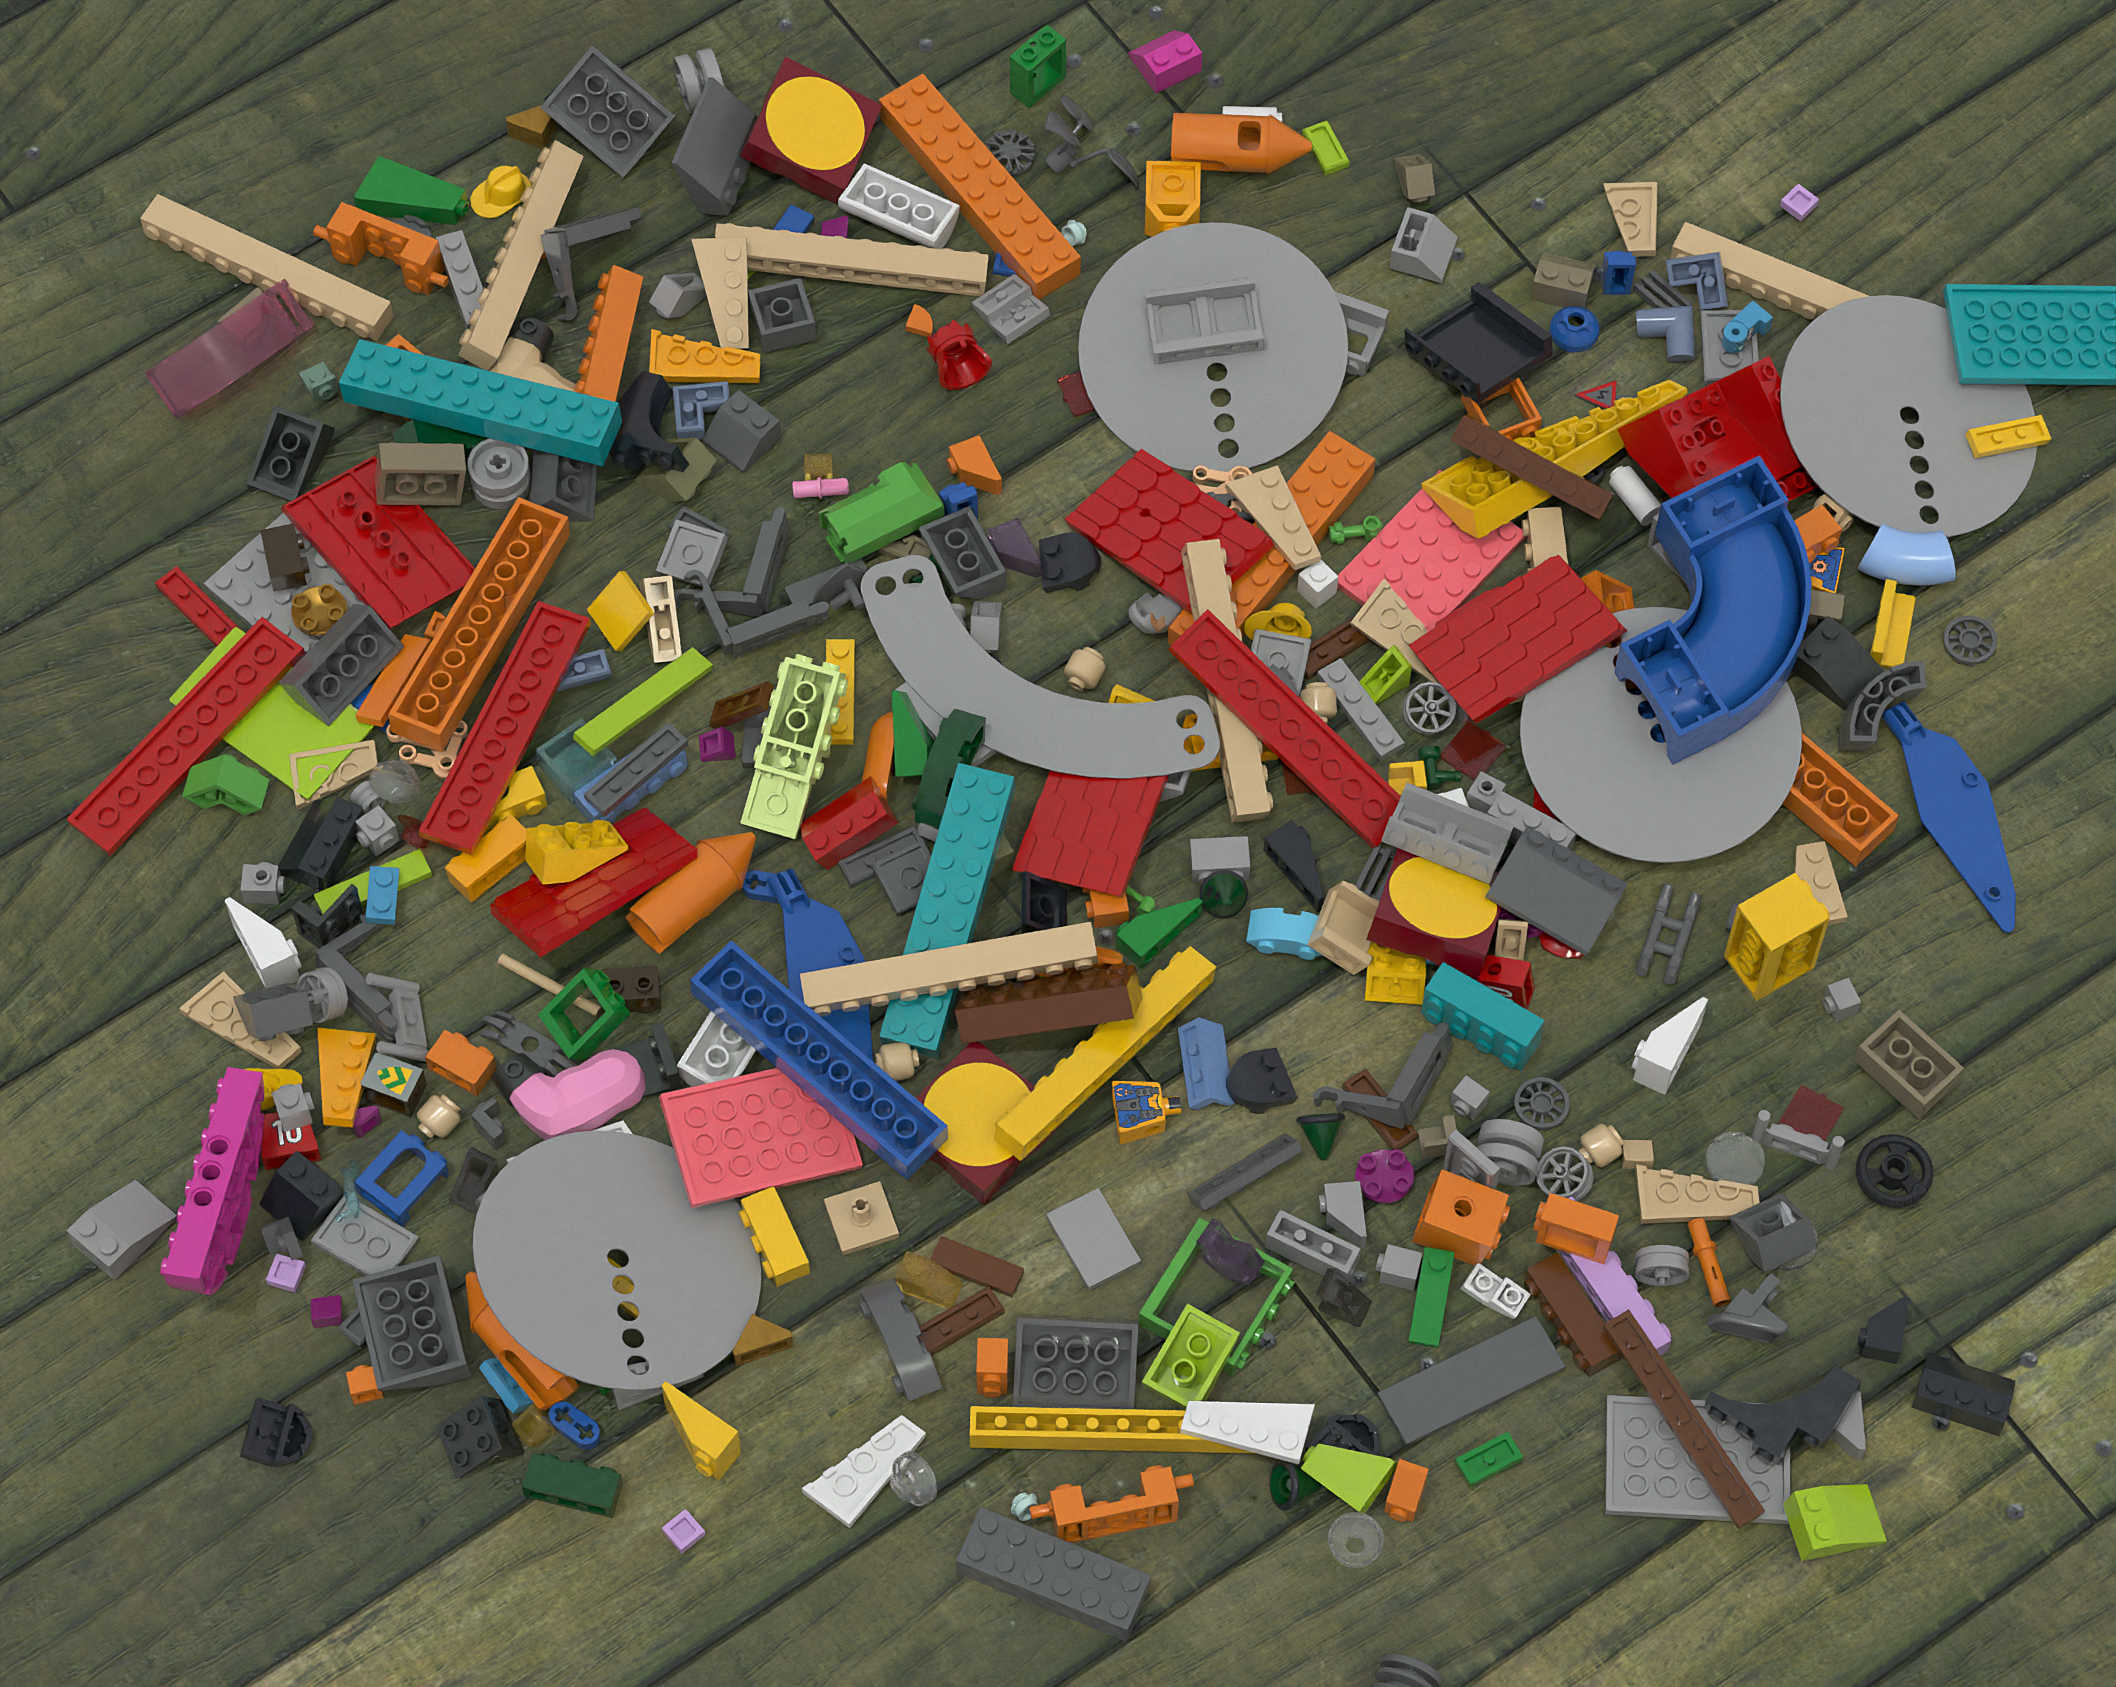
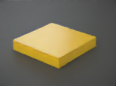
[587,571,654,651]

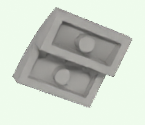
[971,274,1050,344]

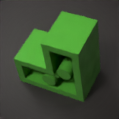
[182,754,269,815]

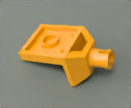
[1145,161,1201,237]

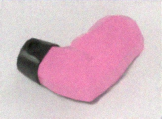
[493,1049,646,1140]

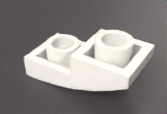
[1460,1263,1531,1319]

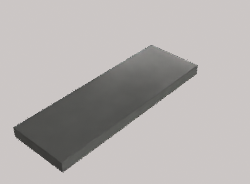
[1377,1316,1566,1447]

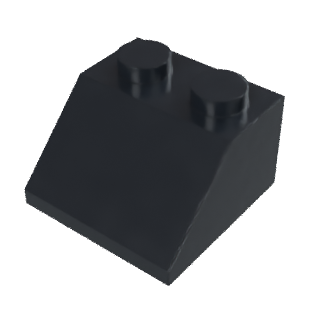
[259,1151,343,1242]

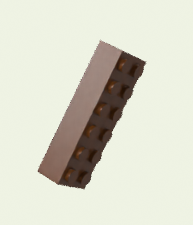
[955,963,1142,1043]

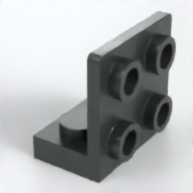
[292,884,363,949]
[615,1021,682,1099]
[437,1396,523,1478]

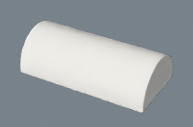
[838,164,960,249]
[677,1011,756,1087]

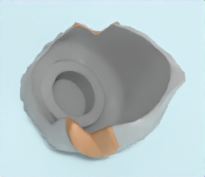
[1128,592,1184,634]

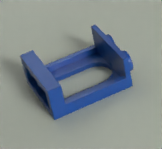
[354,1130,449,1227]

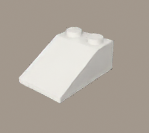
[225,897,302,988]
[1631,997,1708,1095]

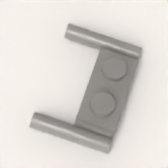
[366,973,429,1062]
[1751,1110,1845,1170]

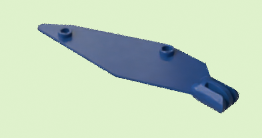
[1881,701,2016,933]
[767,868,873,1061]

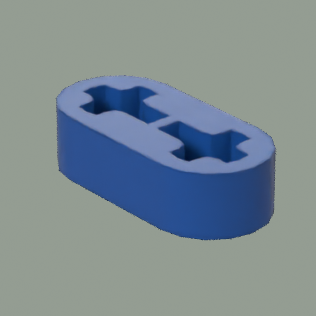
[742,870,779,904]
[549,1402,601,1450]

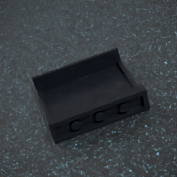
[1404,282,1553,404]

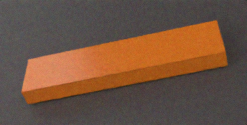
[355,634,431,727]

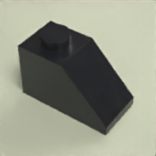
[1857,1297,1909,1364]

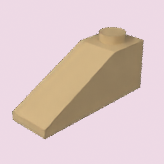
[639,575,682,663]

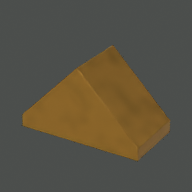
[505,105,558,149]
[733,1314,793,1367]

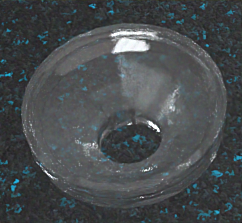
[369,760,421,804]
[890,1451,938,1506]
[1328,1512,1384,1568]

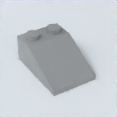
[67,1180,177,1281]

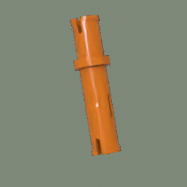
[1687,1218,1731,1308]

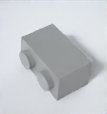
[1189,836,1250,884]

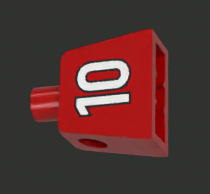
[1469,955,1535,1010]
[261,1108,322,1170]

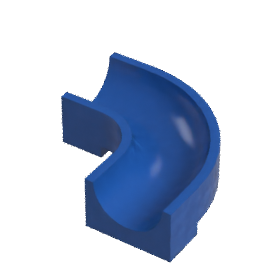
[1614,456,1812,765]

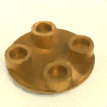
[291,583,347,635]

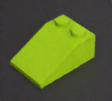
[1142,1304,1240,1410]
[1783,1484,1887,1561]

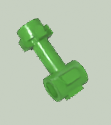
[1329,516,1383,544]

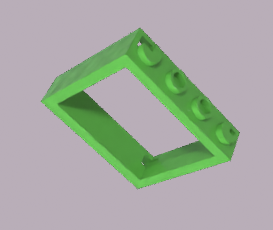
[1139,1217,1295,1376]

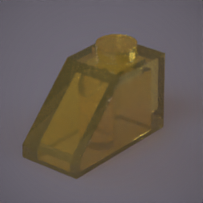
[895,1251,963,1309]

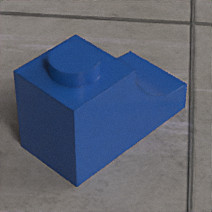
[1602,251,1636,295]
[939,482,978,520]

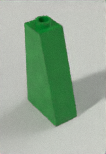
[354,156,469,225]

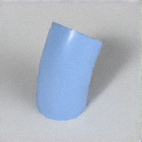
[1857,523,1956,586]

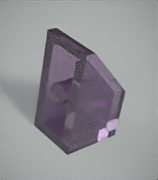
[987,518,1041,578]

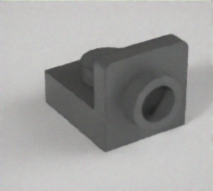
[471,1098,505,1151]
[261,1217,303,1260]

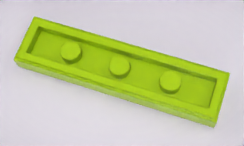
[314,849,432,915]

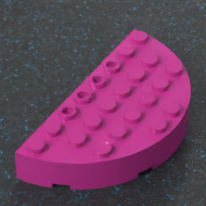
[160,1067,264,1295]

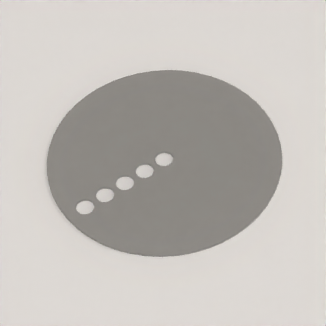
[1078,222,1348,473]
[1780,295,2037,537]
[1520,607,1802,863]
[472,1130,761,1390]

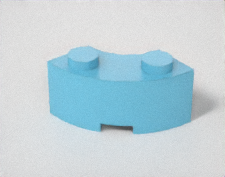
[1246,908,1322,960]

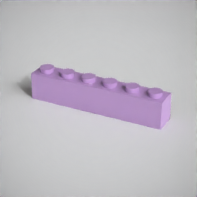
[1556,1196,1671,1356]

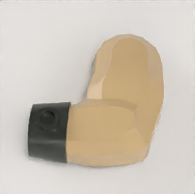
[488,317,576,391]

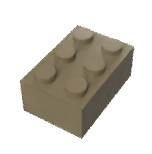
[375,442,466,505]
[1854,1010,1964,1119]

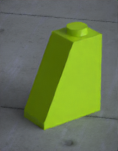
[1301,1443,1398,1513]

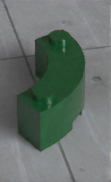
[393,419,489,463]
[912,709,986,829]

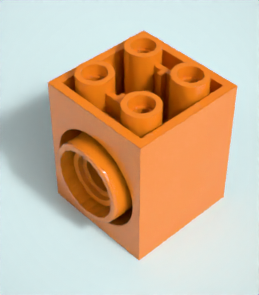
[1411,1169,1510,1266]

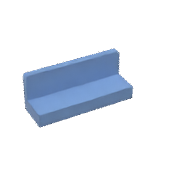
[1178,1017,1234,1110]

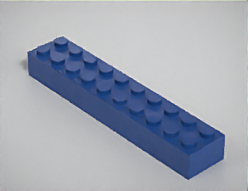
[690,941,948,1180]

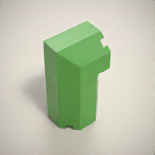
[819,462,944,564]

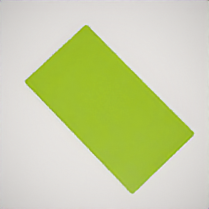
[169,627,374,800]

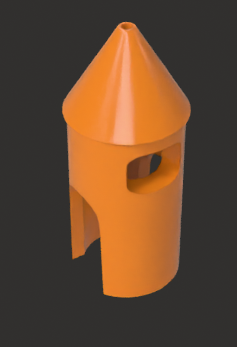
[1171,113,1312,175]
[625,832,756,954]
[465,1271,580,1410]

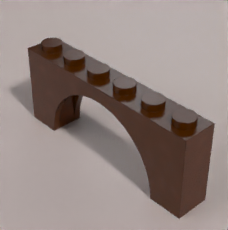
[1451,415,1616,520]

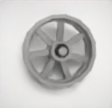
[1402,682,1456,735]
[297,967,348,1023]
[1536,1146,1594,1201]
[1635,1245,1689,1286]

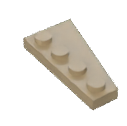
[179,971,302,1069]

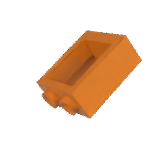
[1461,378,1542,440]
[1533,1193,1619,1265]

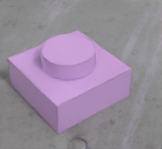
[1780,184,1819,222]
[266,1253,306,1293]
[662,1509,706,1554]

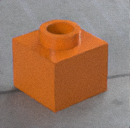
[346,1365,384,1405]

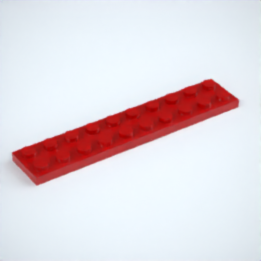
[418,601,591,855]
[1168,609,1401,849]
[67,617,305,856]

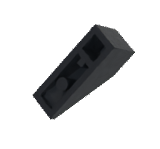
[1263,819,1323,913]

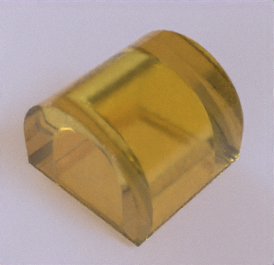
[804,453,833,481]
[511,1404,555,1448]

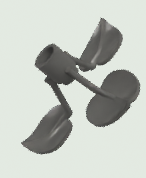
[1045,94,1138,190]

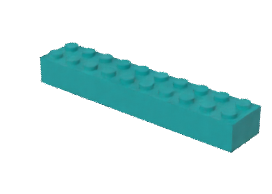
[339,339,622,466]
[879,763,1016,1059]

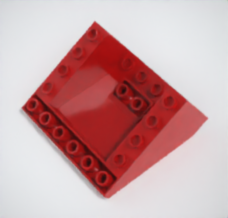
[1617,356,1818,501]

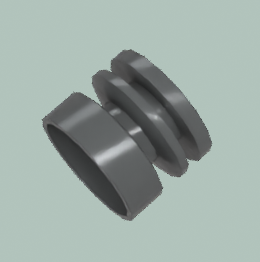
[1370,1653,1443,1687]

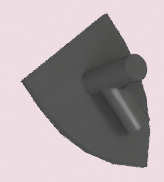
[812,562,867,610]

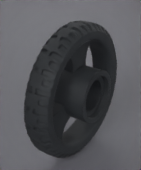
[1855,1134,1933,1208]

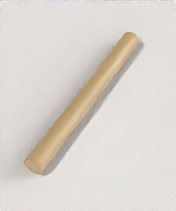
[498,953,602,1017]

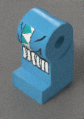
[1722,301,1773,353]

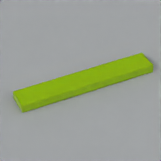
[573,647,713,756]

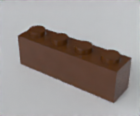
[1524,1252,1621,1377]

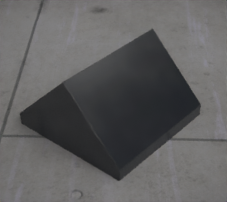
[1022,871,1067,934]

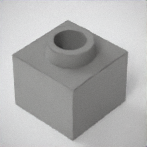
[1466,772,1506,814]
[1823,978,1861,1022]
[1450,1075,1490,1121]

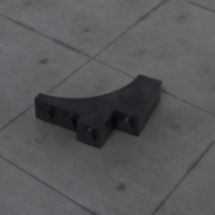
[609,371,689,472]
[1705,1366,1861,1465]

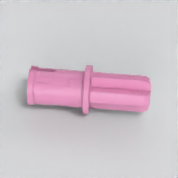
[793,477,849,499]

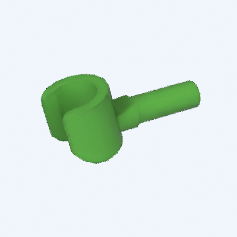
[1125,886,1156,915]

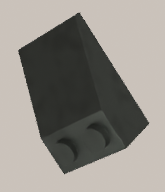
[246,406,335,501]
[1792,616,1885,711]

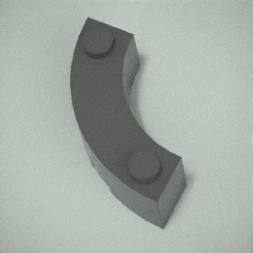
[1838,661,1926,751]
[859,1278,942,1401]

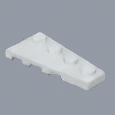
[1180,1401,1315,1464]
[802,1415,926,1528]

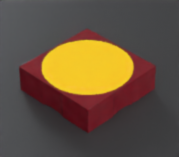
[739,56,882,204]
[1366,848,1501,979]
[916,1041,1063,1205]

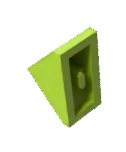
[1359,645,1412,704]

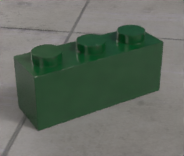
[522,1453,623,1518]

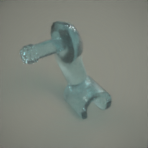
[335,1160,362,1223]

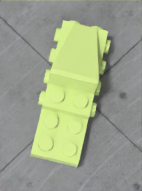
[740,654,848,839]

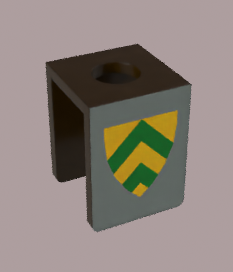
[361,1053,427,1118]

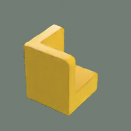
[1388,761,1427,796]

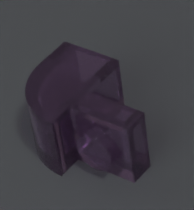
[1196,1219,1265,1286]

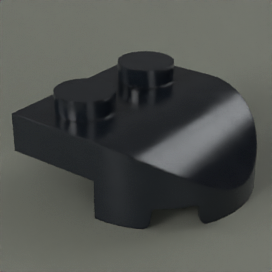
[1039,532,1101,593]
[1226,1048,1298,1114]
[240,1397,312,1467]
[1305,1413,1380,1456]

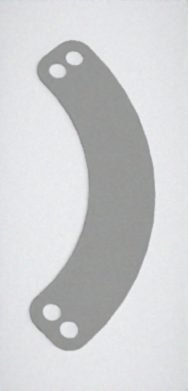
[860,555,1220,779]

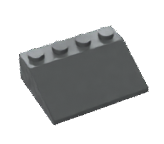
[540,45,677,178]
[671,77,757,216]
[1485,826,1627,956]
[352,1255,472,1391]
[1013,1313,1139,1409]

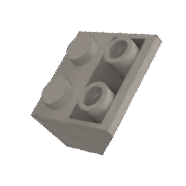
[1390,207,1458,283]

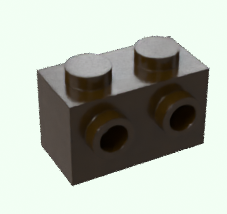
[260,523,310,592]
[601,966,661,1014]

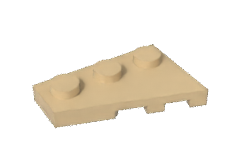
[1603,182,1658,257]
[289,740,379,810]
[1794,841,1848,926]

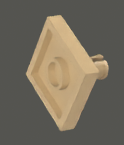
[824,1181,899,1256]

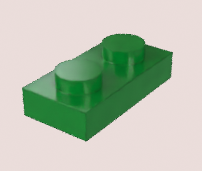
[1454,1431,1523,1488]

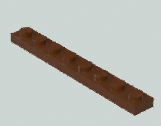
[1603,1309,1765,1530]

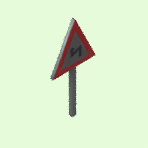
[1574,380,1638,409]

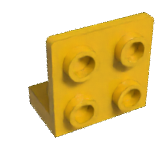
[1365,942,1426,1005]

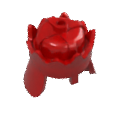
[926,320,992,390]

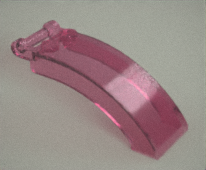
[144,278,315,418]

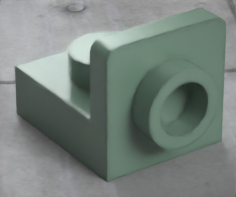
[299,361,340,403]

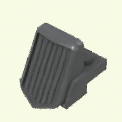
[1706,1273,1789,1343]

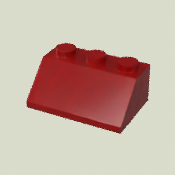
[800,776,899,870]

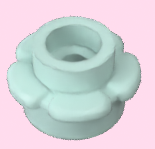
[1062,220,1087,246]
[1011,1493,1039,1521]

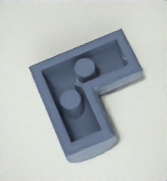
[1666,252,1728,310]
[1636,305,1695,362]
[673,381,730,441]
[557,649,612,692]

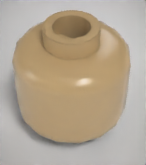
[1064,647,1106,691]
[1299,682,1337,724]
[875,1042,920,1081]
[417,1094,461,1138]
[1579,1123,1624,1168]

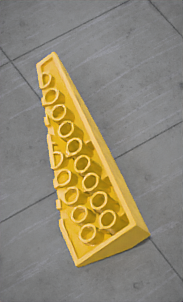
[1421,380,1688,539]

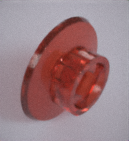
[398,814,430,849]

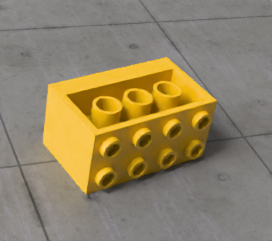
[1724,872,1830,1001]

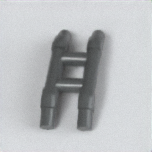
[1636,884,1702,985]

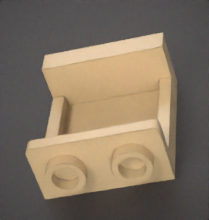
[1307,881,1379,975]

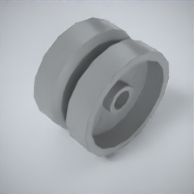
[673,47,724,115]
[468,438,532,509]
[1476,1119,1544,1186]

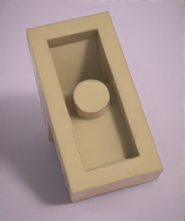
[1494,919,1528,961]

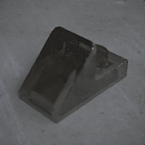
[449,1147,498,1214]
[1316,1268,1372,1327]

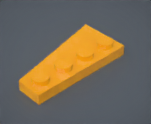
[649,329,761,383]
[318,1028,376,1128]

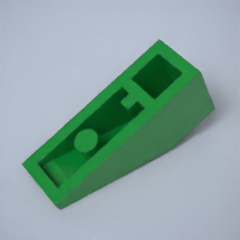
[892,691,934,778]
[1116,898,1203,969]
[1408,1247,1455,1348]

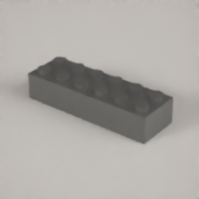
[956,1507,1151,1642]

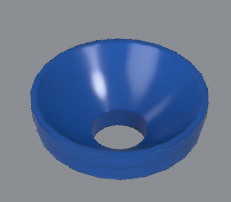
[1549,306,1599,353]

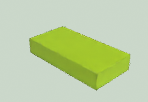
[1302,121,1350,176]

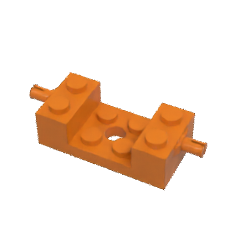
[313,202,449,295]
[1029,1465,1194,1543]

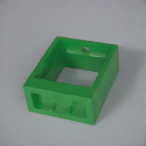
[1010,25,1066,109]
[538,968,631,1060]

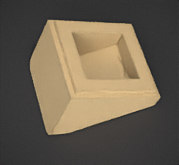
[1622,1140,1654,1169]

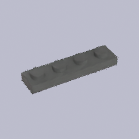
[584,722,688,817]
[1187,1133,1302,1211]

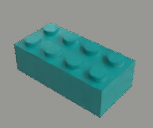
[1421,962,1544,1071]

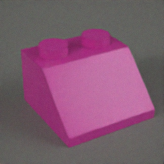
[1128,30,1202,93]

